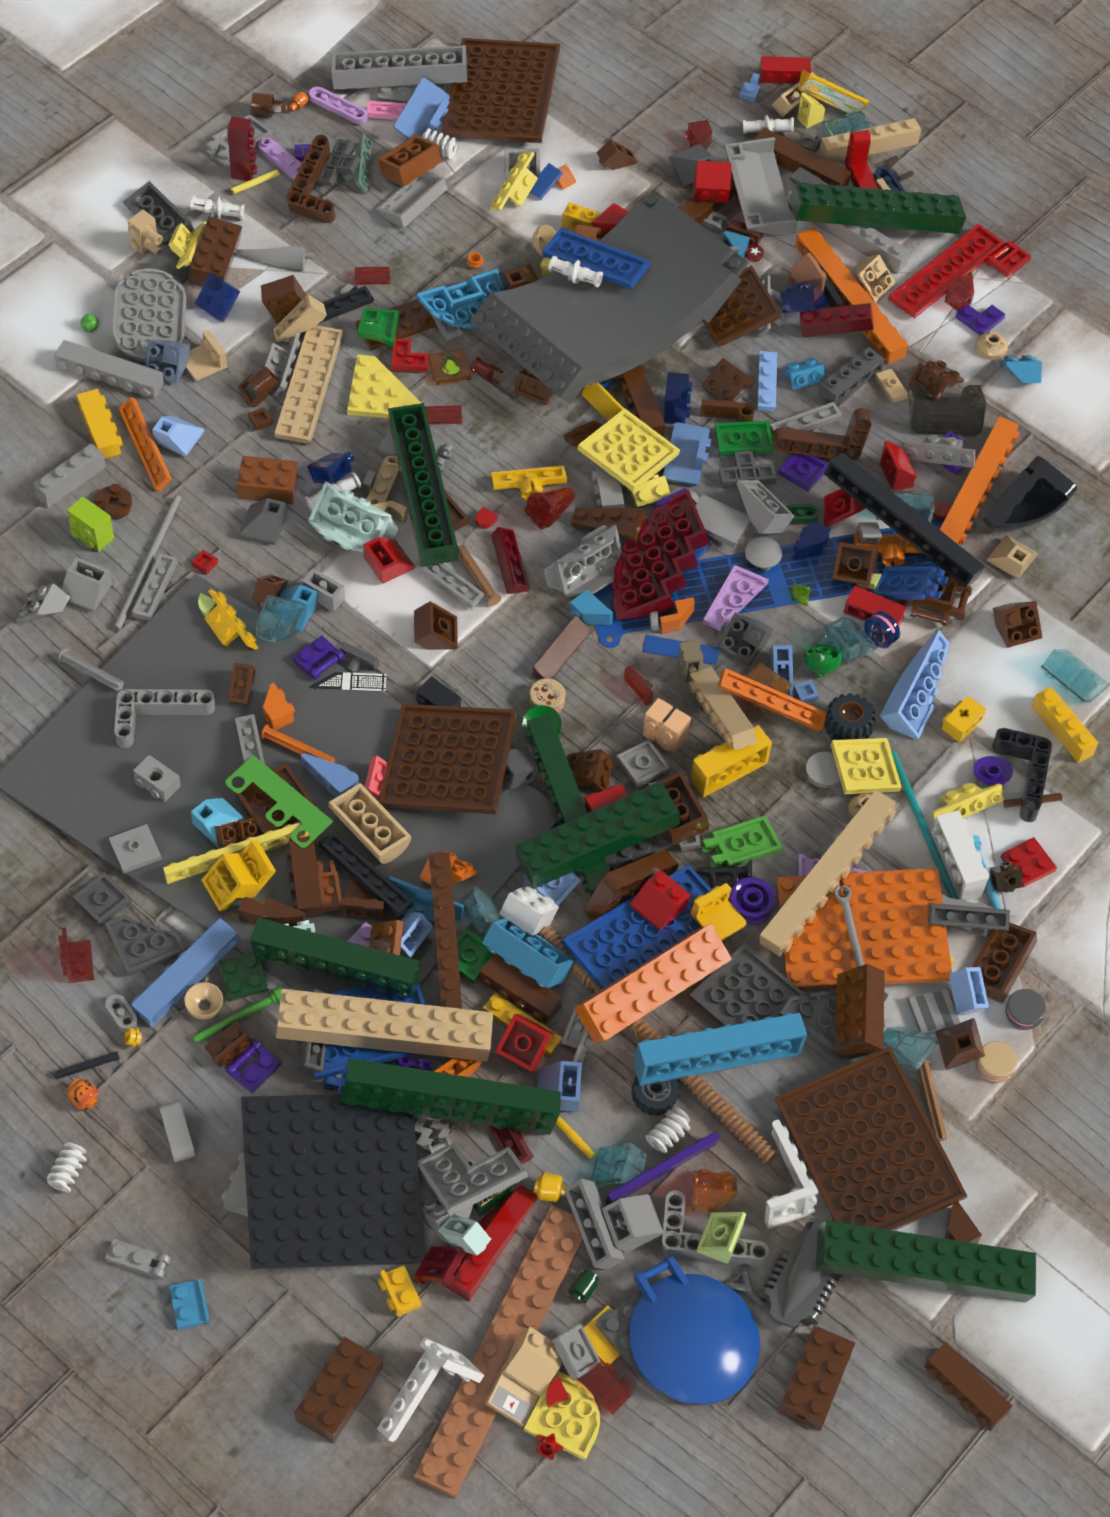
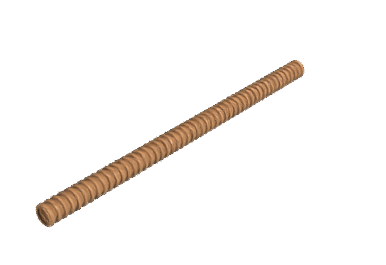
[538,926,777,1165]

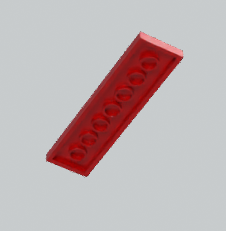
[888,224,1005,319]

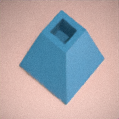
[998,355,1042,383]
[267,585,318,633]

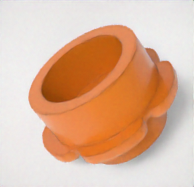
[467,252,484,268]

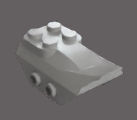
[543,525,622,597]

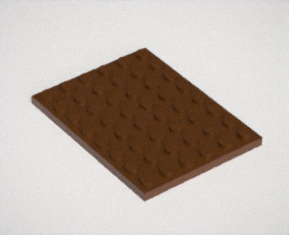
[441,38,560,143]
[775,1046,967,1231]

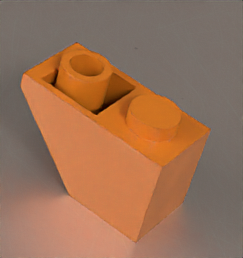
[263,683,295,730]

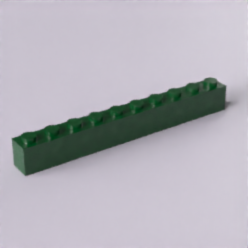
[525,714,610,898]

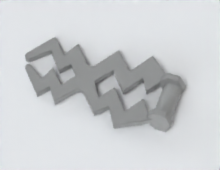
[414,1115,451,1155]

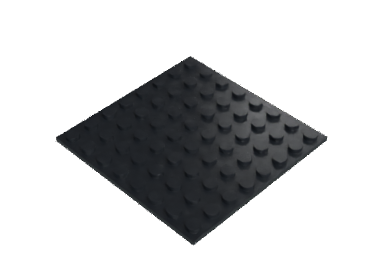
[241,1094,426,1270]

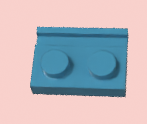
[169,1279,210,1330]

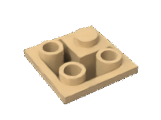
[855,254,895,303]
[987,535,1038,579]

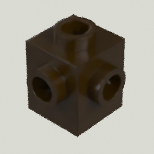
[990,862,1023,892]

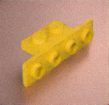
[204,589,259,650]

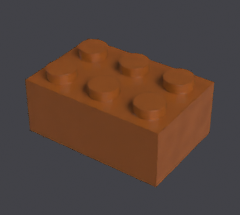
[378,134,442,187]
[237,456,299,504]

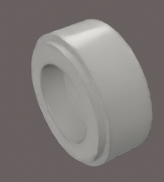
[650,611,659,631]

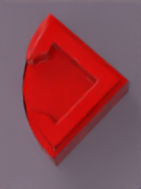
[546,1377,569,1408]

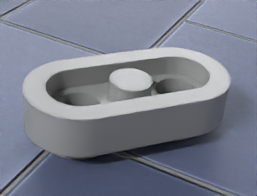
[105,994,138,1032]

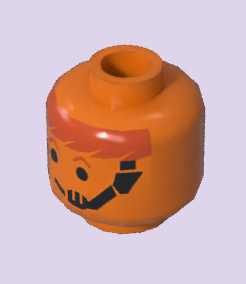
[67,1078,99,1110]

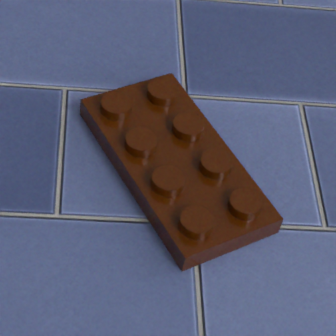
[356,299,435,351]

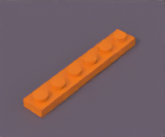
[119,397,172,491]
[717,668,827,732]

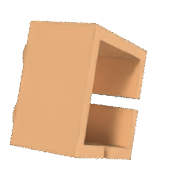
[642,698,691,754]

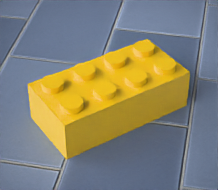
[690,725,772,798]

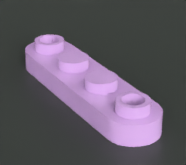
[309,87,368,124]
[258,138,309,180]

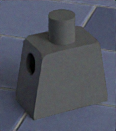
[503,749,539,789]

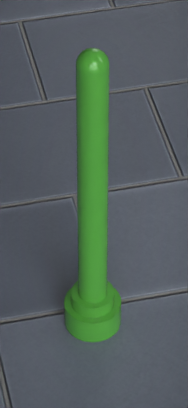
[193,986,282,1042]

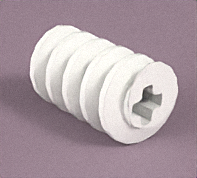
[421,128,457,159]
[645,1107,690,1154]
[47,1142,87,1193]

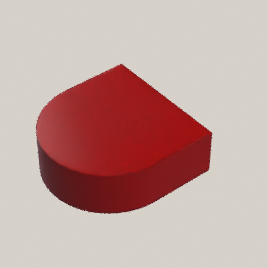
[476,507,498,529]

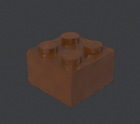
[261,275,306,323]

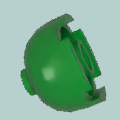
[804,644,843,677]

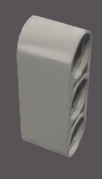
[159,1100,195,1163]

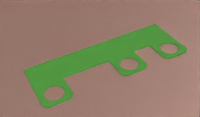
[226,755,333,848]

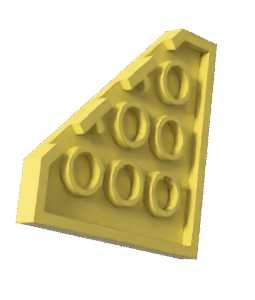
[347,354,421,419]

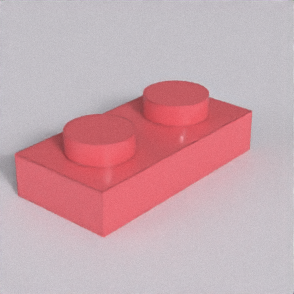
[364,755,388,800]

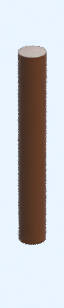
[1003,793,1062,808]

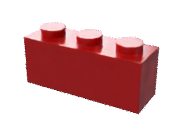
[759,56,811,84]
[843,586,907,635]

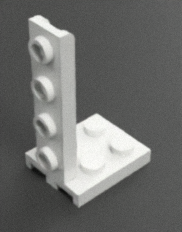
[764,1119,818,1229]
[377,1337,484,1442]

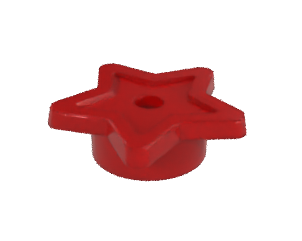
[536,1433,563,1460]

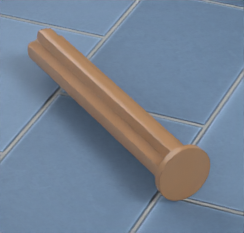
[458,545,501,606]
[914,1059,947,1141]

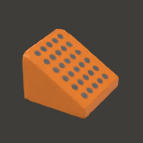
[556,164,576,190]

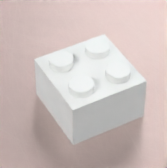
[499,885,559,936]

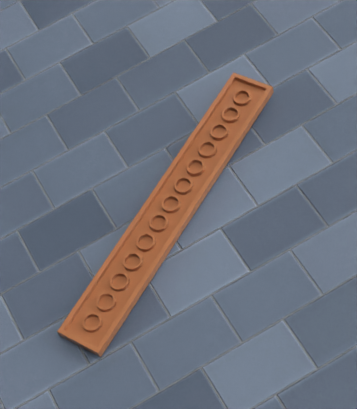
[414,1205,583,1498]

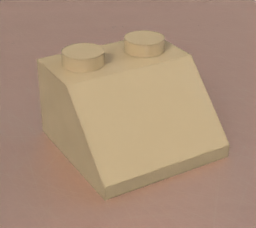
[503,1327,562,1396]

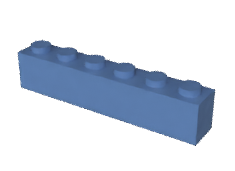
[131,918,240,1028]

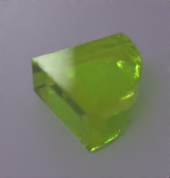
[791,584,811,606]

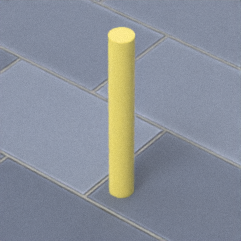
[231,169,280,194]

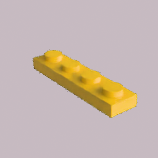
[483,993,563,1056]

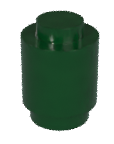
[568,1269,599,1304]

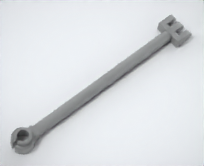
[835,885,886,1028]

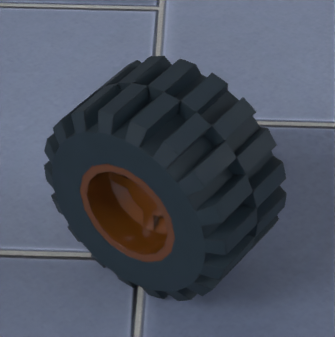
[825,693,876,740]

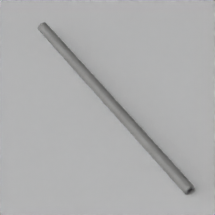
[113,495,182,631]

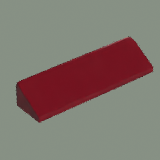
[491,527,530,594]
[488,1125,534,1164]

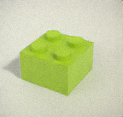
[67,496,114,552]

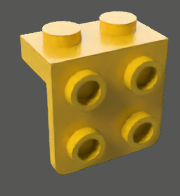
[691,883,746,940]

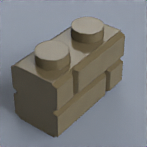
[677,640,704,683]

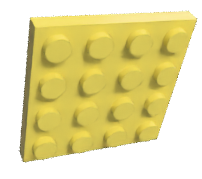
[577,408,680,492]

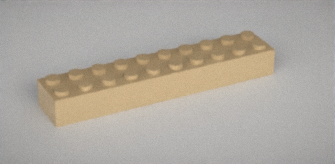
[276,989,493,1062]

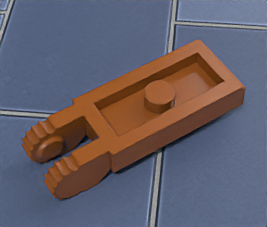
[317,859,342,913]

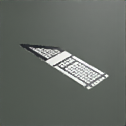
[310,672,387,691]

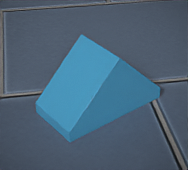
[722,231,750,258]

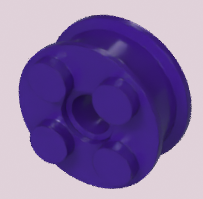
[729,877,775,925]

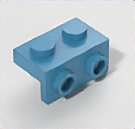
[782,358,825,390]

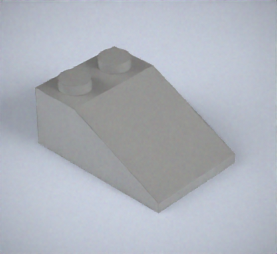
[736,480,794,534]

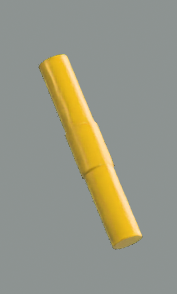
[556,1116,596,1160]

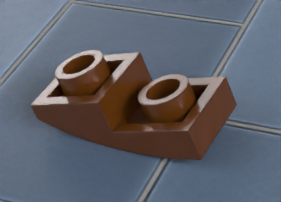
[215,816,259,846]

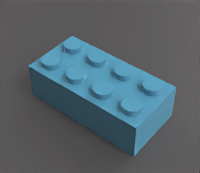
[482,918,576,988]

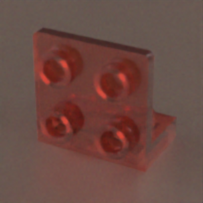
[58,927,95,983]

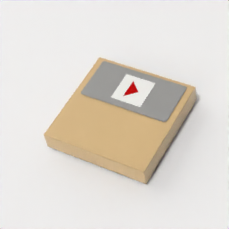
[485,1363,539,1427]

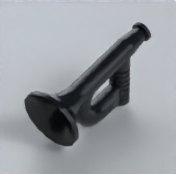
[697,860,752,889]

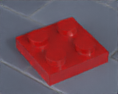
[1000,837,1057,888]

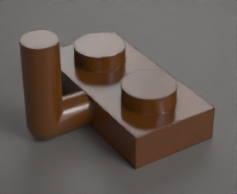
[564,420,603,447]

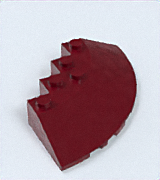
[612,489,710,620]

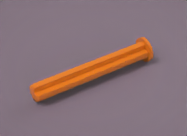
[261,724,335,763]

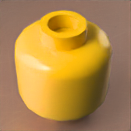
[534,1172,566,1203]

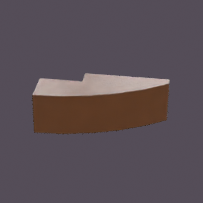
[238,897,305,927]

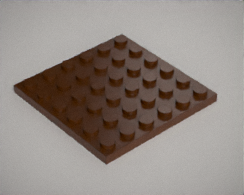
[379,704,517,814]

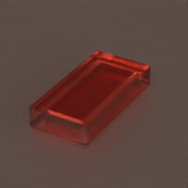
[355,267,390,285]
[425,405,462,424]
[624,665,653,706]

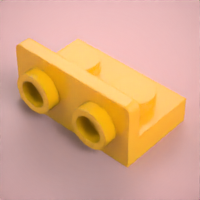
[377,1265,422,1317]

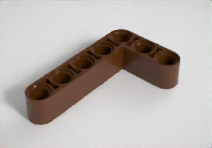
[286,134,336,223]
[772,408,871,461]
[584,850,679,921]

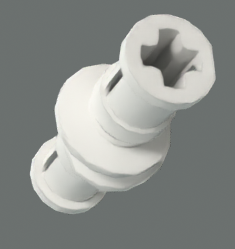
[743,115,794,135]
[191,195,245,220]
[548,256,603,287]
[305,472,362,512]

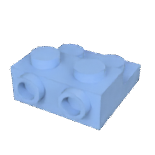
[522,872,581,905]

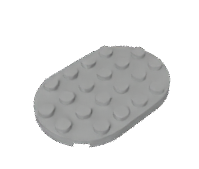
[112,268,186,363]

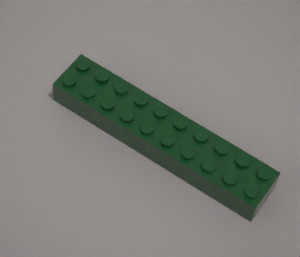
[790,182,966,234]
[388,403,458,567]
[339,1058,561,1135]
[816,1220,1036,1302]

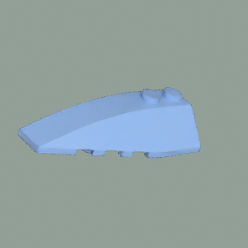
[880,630,949,739]

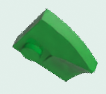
[357,308,399,347]

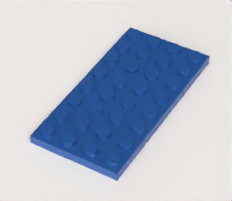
[562,864,712,989]

